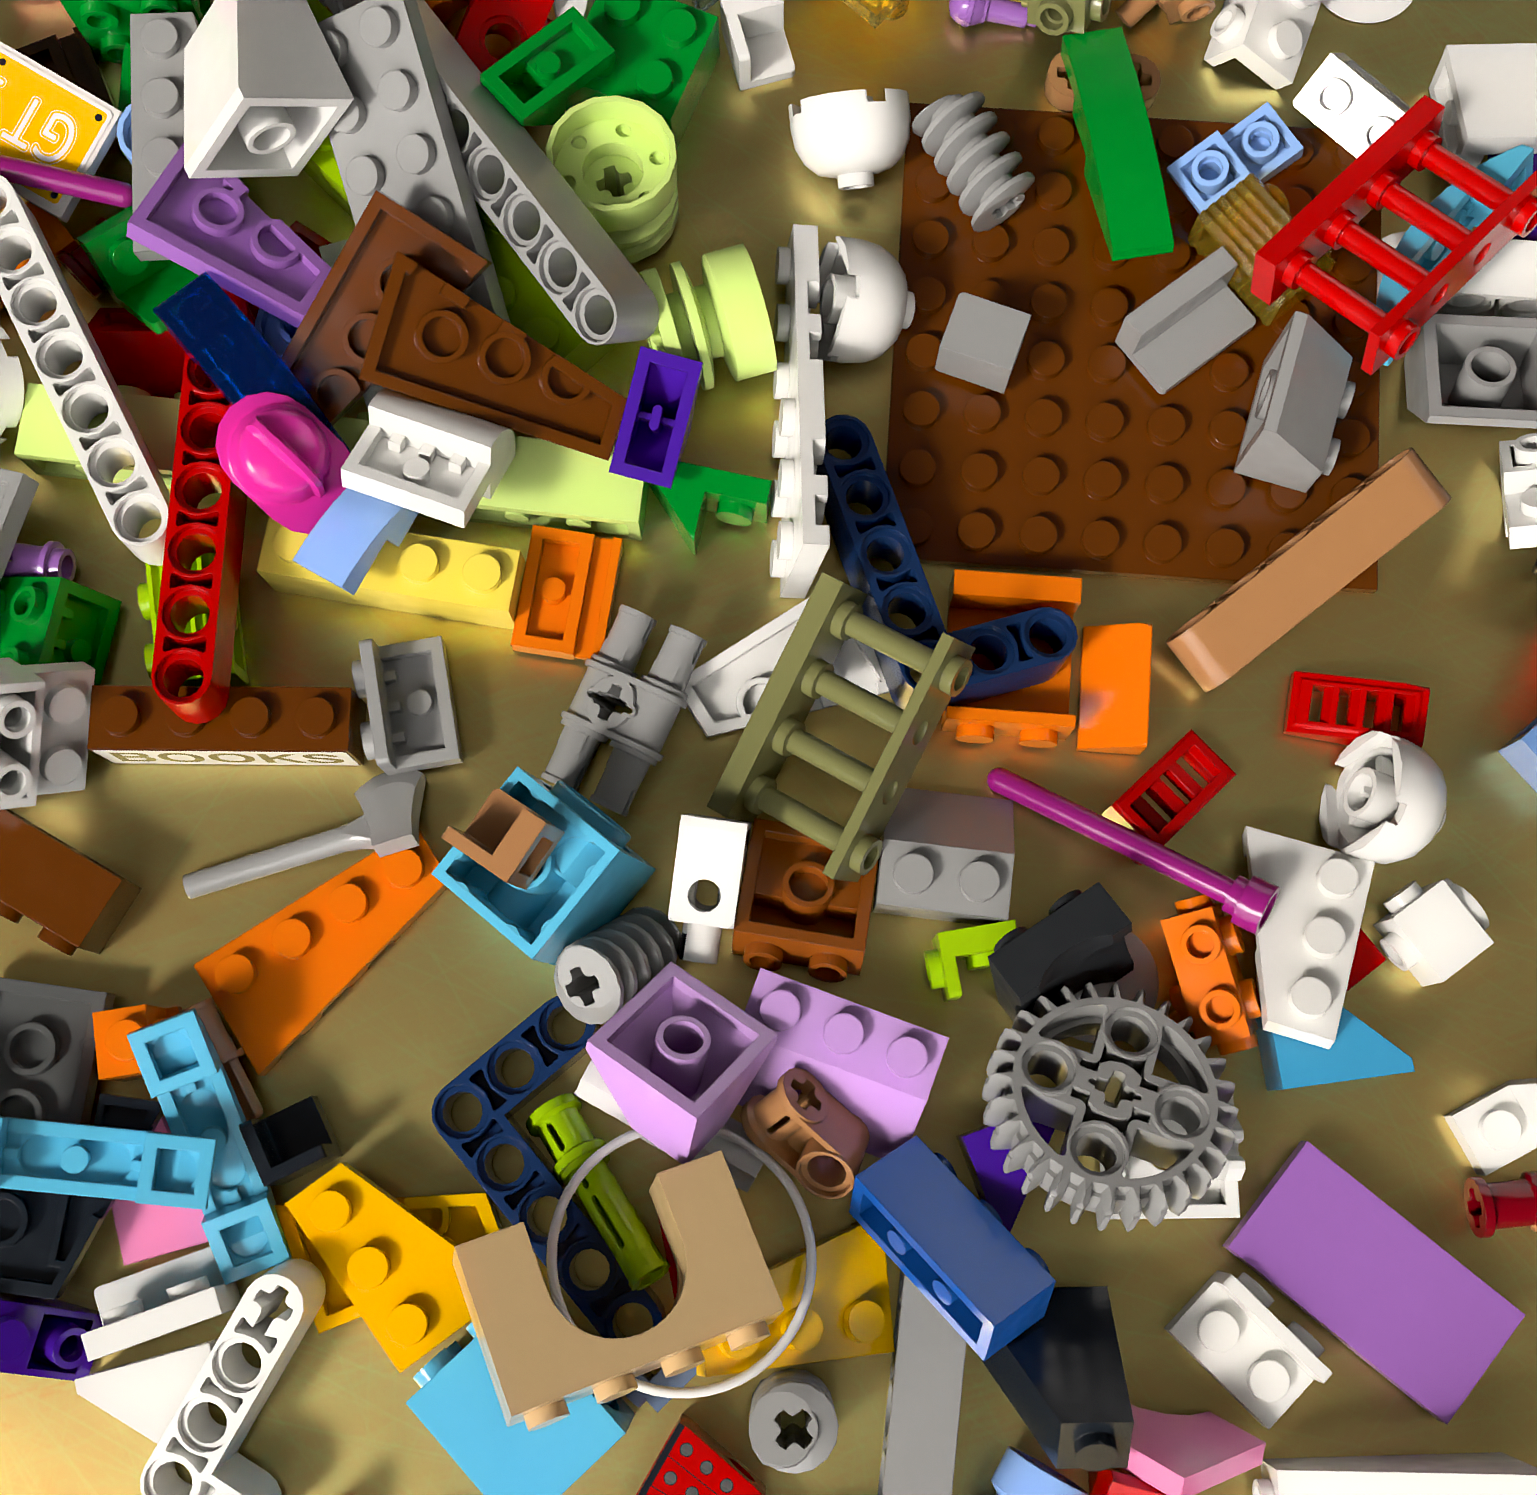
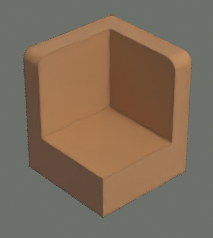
[441,789,565,890]

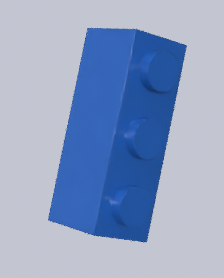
[849,1135,1056,1361]

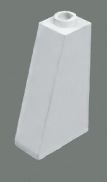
[1252,1452,1537,1495]

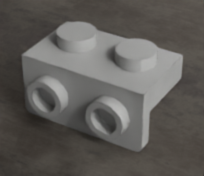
[352,636,463,776]

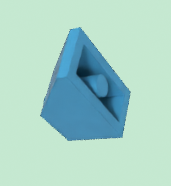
[1255,1007,1415,1091]

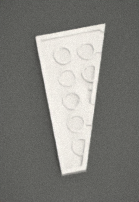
[770,224,830,599]

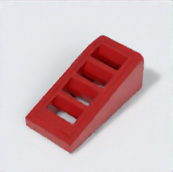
[1283,671,1430,748]
[1102,729,1237,866]

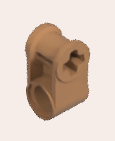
[740,1068,870,1199]

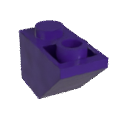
[0,1292,103,1381]

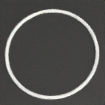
[546,1128,816,1399]

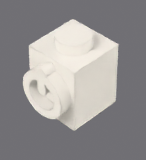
[1373,878,1494,987]

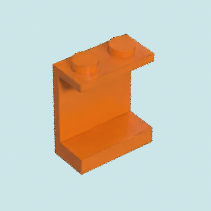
[941,569,1082,748]

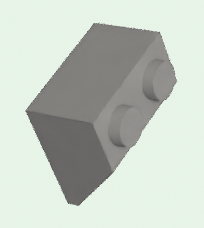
[1234,311,1356,493]
[1404,314,1537,429]
[872,788,1015,925]

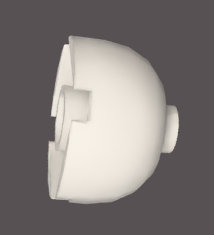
[788,88,911,190]
[817,236,915,363]
[1319,730,1447,864]

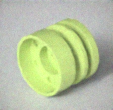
[546,95,679,263]
[639,243,777,391]

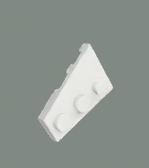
[684,598,889,738]
[1242,826,1375,1049]

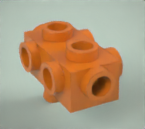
[1160,894,1261,1055]

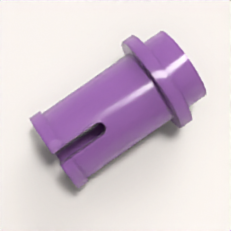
[2,541,76,581]

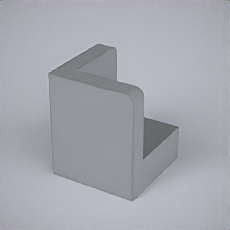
[935,292,1031,394]

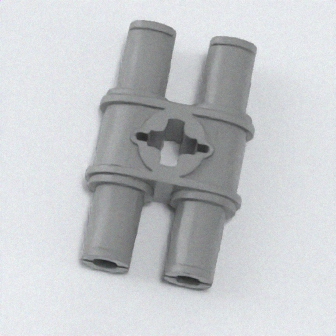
[540,604,707,817]

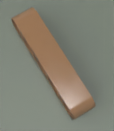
[1166,447,1452,692]

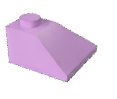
[586,961,778,1164]

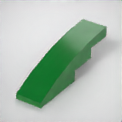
[1061,27,1174,261]

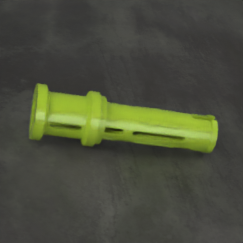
[526,1093,670,1291]

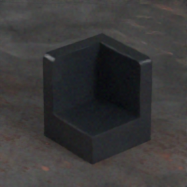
[239,1096,343,1187]

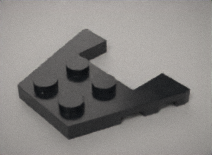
[0,1093,164,1300]

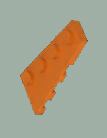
[194,829,447,1076]

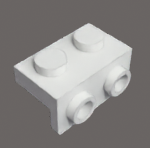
[1204,0,1322,90]

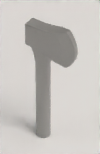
[183,770,426,899]

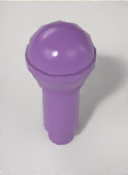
[949,0,1036,28]

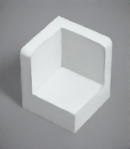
[720,0,795,91]

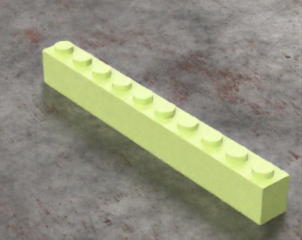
[14,383,650,541]

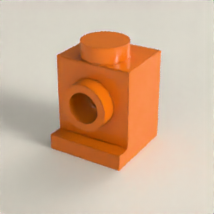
[92,1004,182,1082]

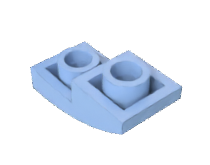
[1167,102,1304,218]
[293,488,418,595]

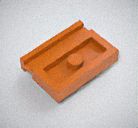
[511,525,624,660]

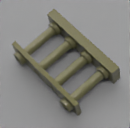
[707,572,976,882]

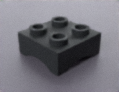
[988,882,1134,1022]

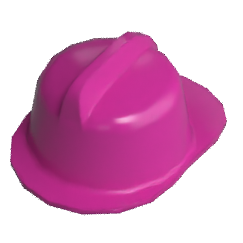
[215,392,350,534]

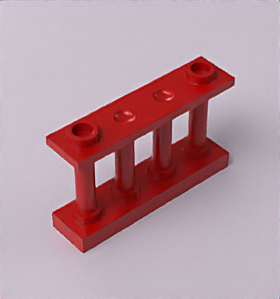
[1250,95,1537,375]

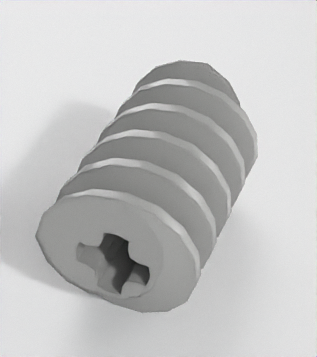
[911,91,1035,232]
[554,906,682,1025]
[748,1368,839,1474]

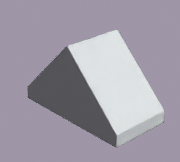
[74,1339,218,1444]

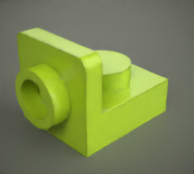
[924,919,1017,1002]

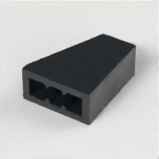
[977,1286,1134,1471]

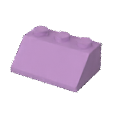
[738,968,949,1158]

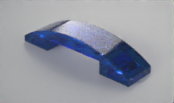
[153,271,351,453]

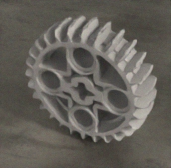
[982,982,1239,1232]

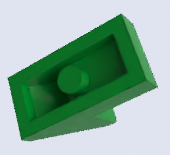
[480,6,615,126]
[649,462,772,555]

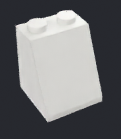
[184,0,354,179]

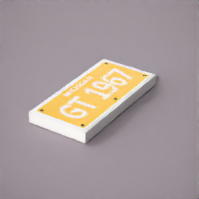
[0,41,122,223]

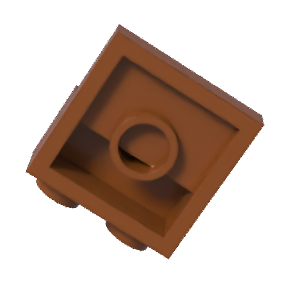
[731,818,881,983]

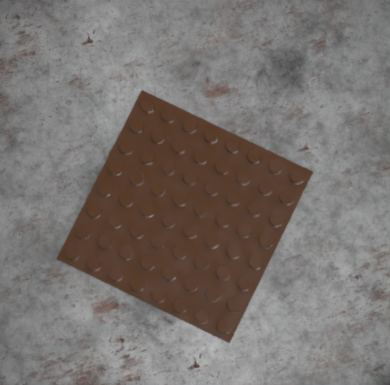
[880,103,1382,593]

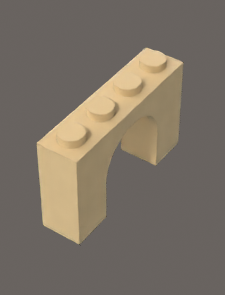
[452,1150,784,1432]

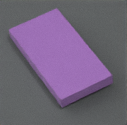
[1222,1141,1525,1424]

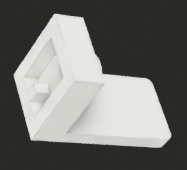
[1443,1078,1537,1176]

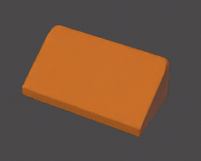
[1076,623,1153,755]

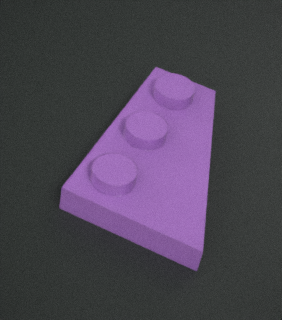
[126,143,332,328]

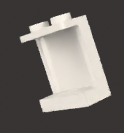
[1428,43,1537,167]

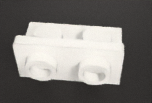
[1293,53,1411,158]
[81,1247,241,1362]
[1164,1270,1333,1429]

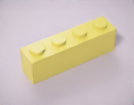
[257,516,526,630]

